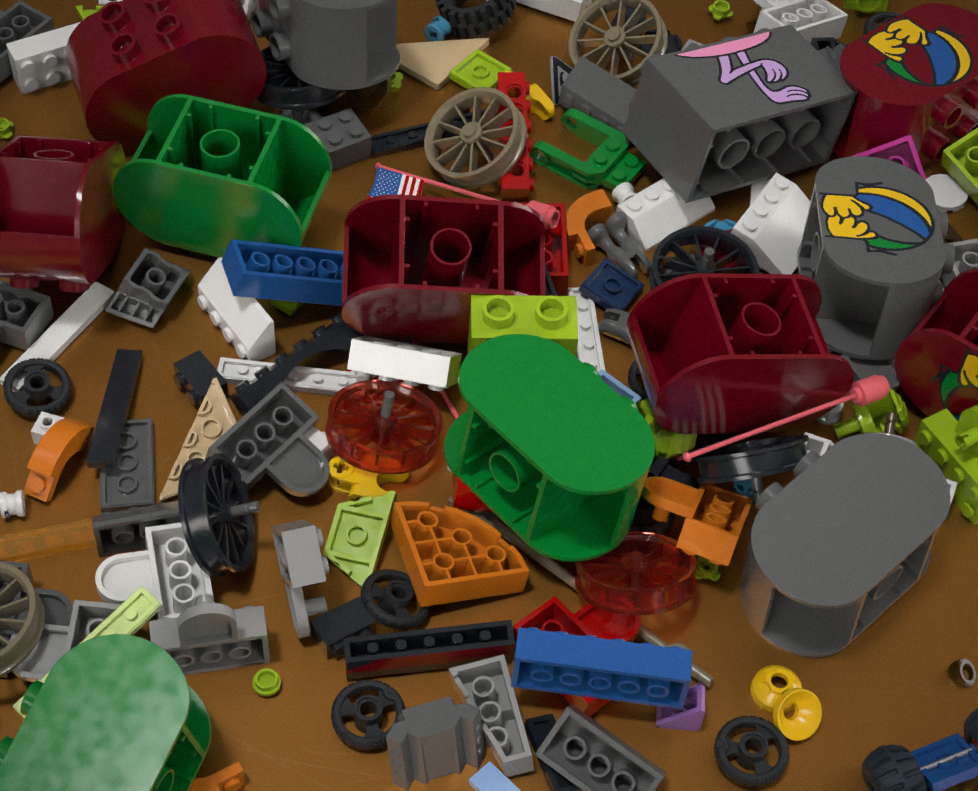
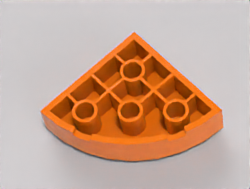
[390,501,530,607]

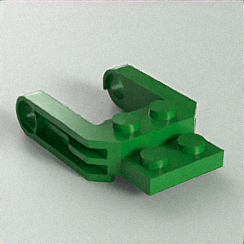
[529,108,647,191]

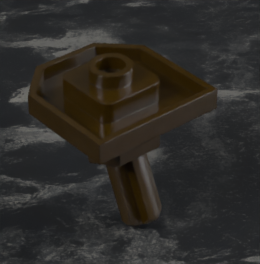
[346,77,391,109]

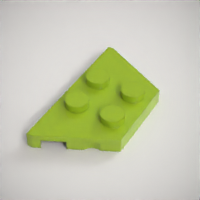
[323,491,397,587]

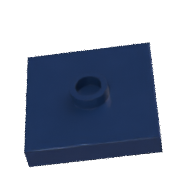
[579,258,645,311]

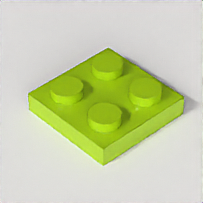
[449,49,512,89]

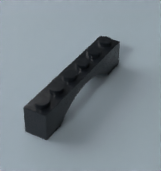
[229,312,367,417]

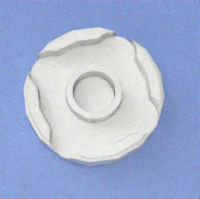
[926,174,968,212]

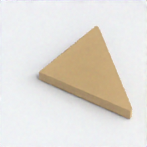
[396,38,489,90]
[159,377,237,502]

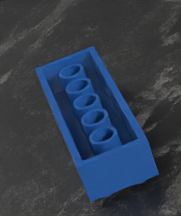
[221,239,343,306]
[511,627,693,710]

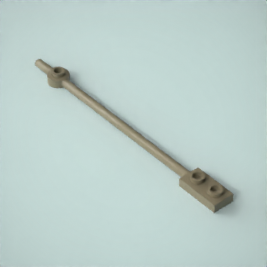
[447,496,714,687]

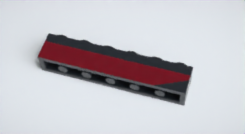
[343,620,515,679]

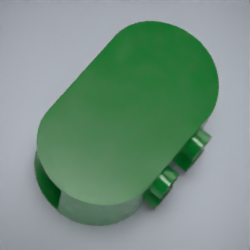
[113,94,332,258]
[443,334,655,561]
[0,634,212,791]

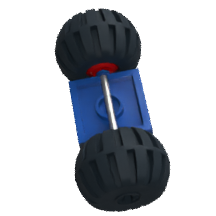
[862,708,978,791]

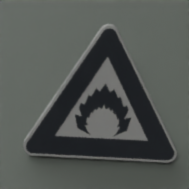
[550,56,572,105]

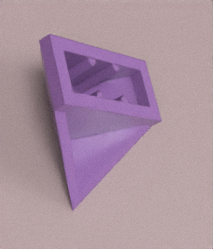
[656,682,705,731]

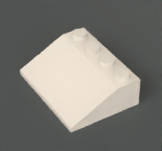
[731,172,810,274]

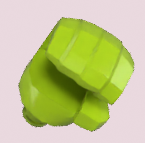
[833,388,910,440]
[639,399,697,460]

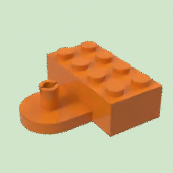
[641,477,753,566]

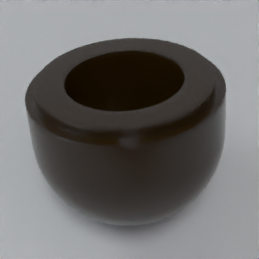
[947,658,976,687]

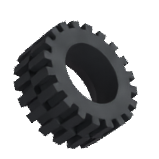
[435,0,516,39]

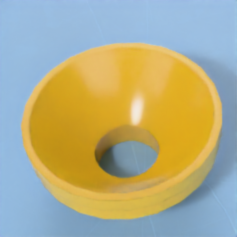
[750,665,802,714]
[773,688,822,741]

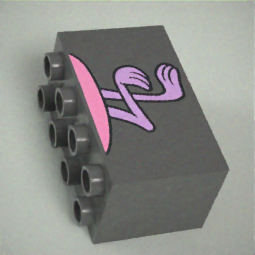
[623,24,858,203]

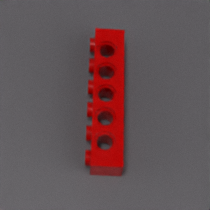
[497,72,534,201]

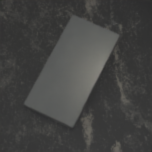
[100,418,155,513]

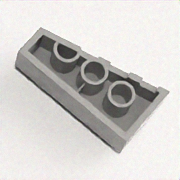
[449,654,534,777]

